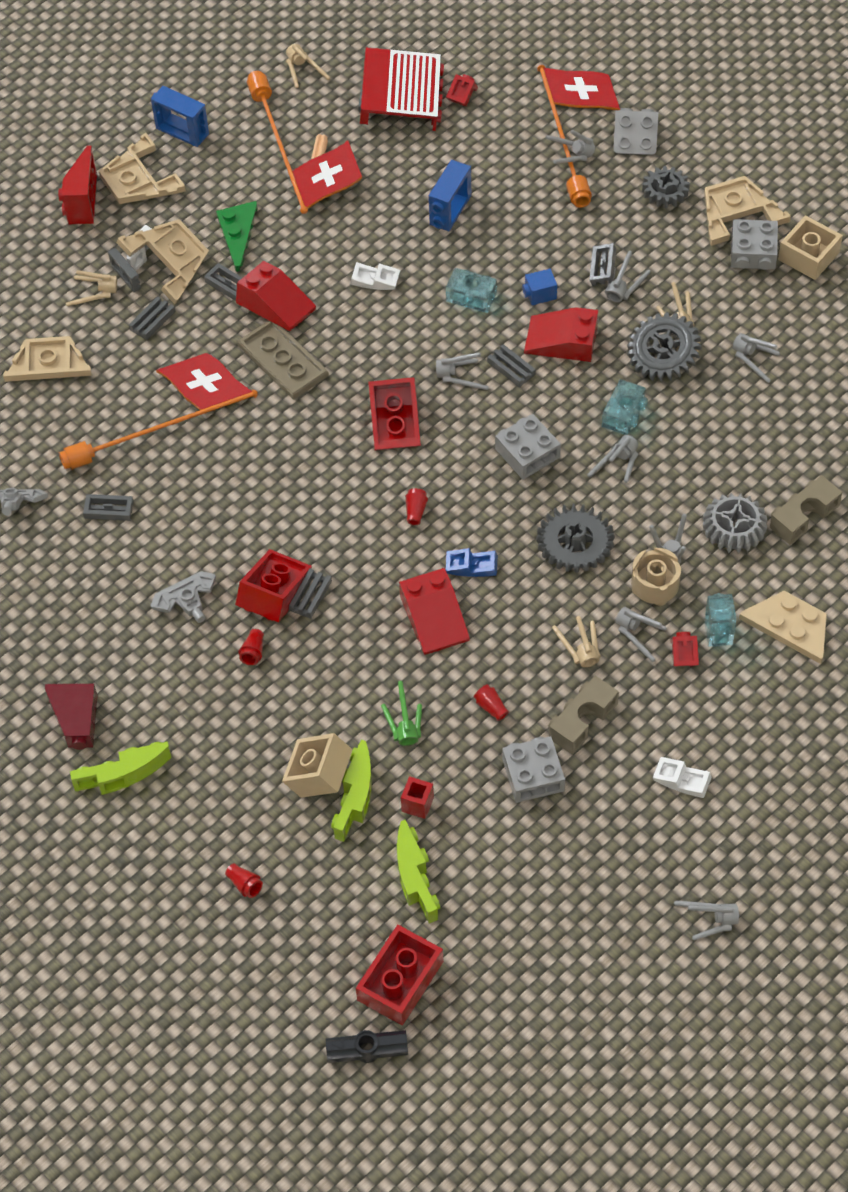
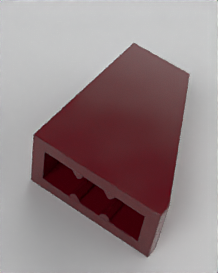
[45,683,98,750]

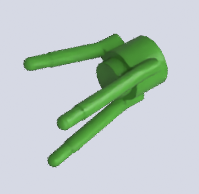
[381,681,422,746]

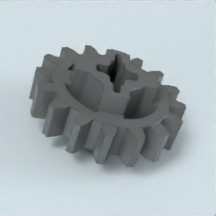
[642,166,690,208]

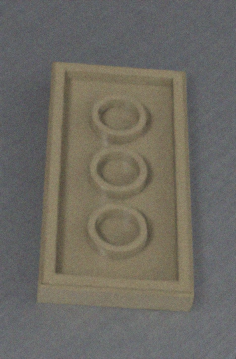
[237,320,329,400]

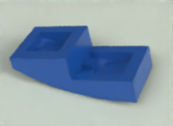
[446,548,498,577]

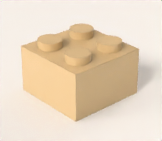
[778,215,843,280]
[282,733,353,798]

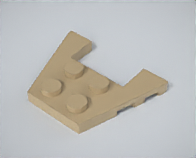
[99,133,186,204]
[704,176,791,246]
[116,219,209,305]

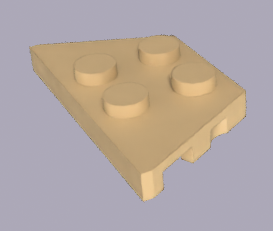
[3,336,92,382]
[739,591,827,664]

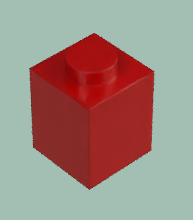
[401,776,434,819]

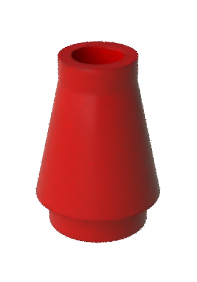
[405,488,428,525]
[238,629,264,665]
[473,684,509,721]
[225,863,263,898]

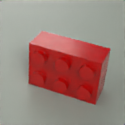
[356,924,444,1026]

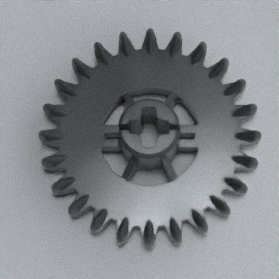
[627,312,702,382]
[536,503,615,572]

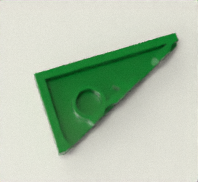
[216,201,258,272]

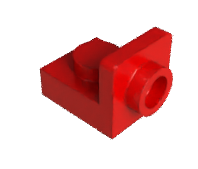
[446,74,478,106]
[670,632,699,667]

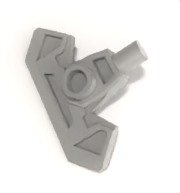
[0,488,48,516]
[151,571,216,623]

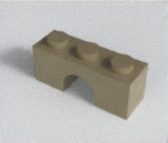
[770,475,843,545]
[548,676,619,755]

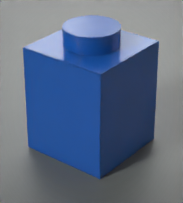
[522,268,557,305]

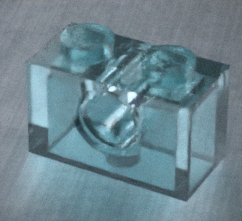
[446,268,497,313]
[602,379,648,435]
[704,593,736,647]

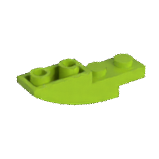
[331,739,372,842]
[70,741,172,795]
[397,820,441,923]

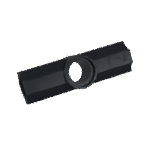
[326,1030,408,1063]

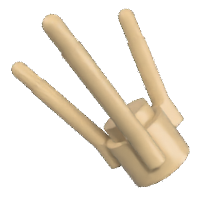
[286,44,330,88]
[66,270,117,306]
[656,282,695,327]
[552,616,601,667]

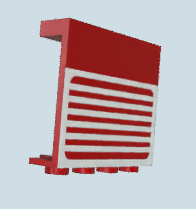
[360,47,444,131]

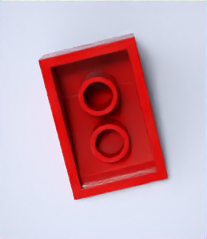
[58,146,98,225]
[236,261,316,331]
[524,307,598,362]
[368,377,421,451]
[235,549,312,623]
[399,568,470,655]

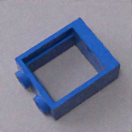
[151,86,209,147]
[428,160,472,231]

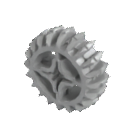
[703,492,767,554]

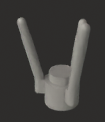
[546,130,595,164]
[605,251,651,302]
[732,333,780,383]
[436,352,489,390]
[587,435,638,483]
[649,514,687,564]
[615,607,667,662]
[674,901,739,940]

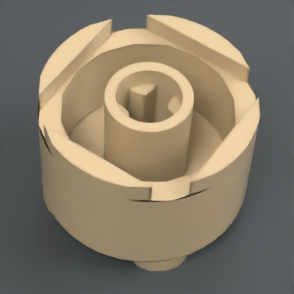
[631,548,681,606]

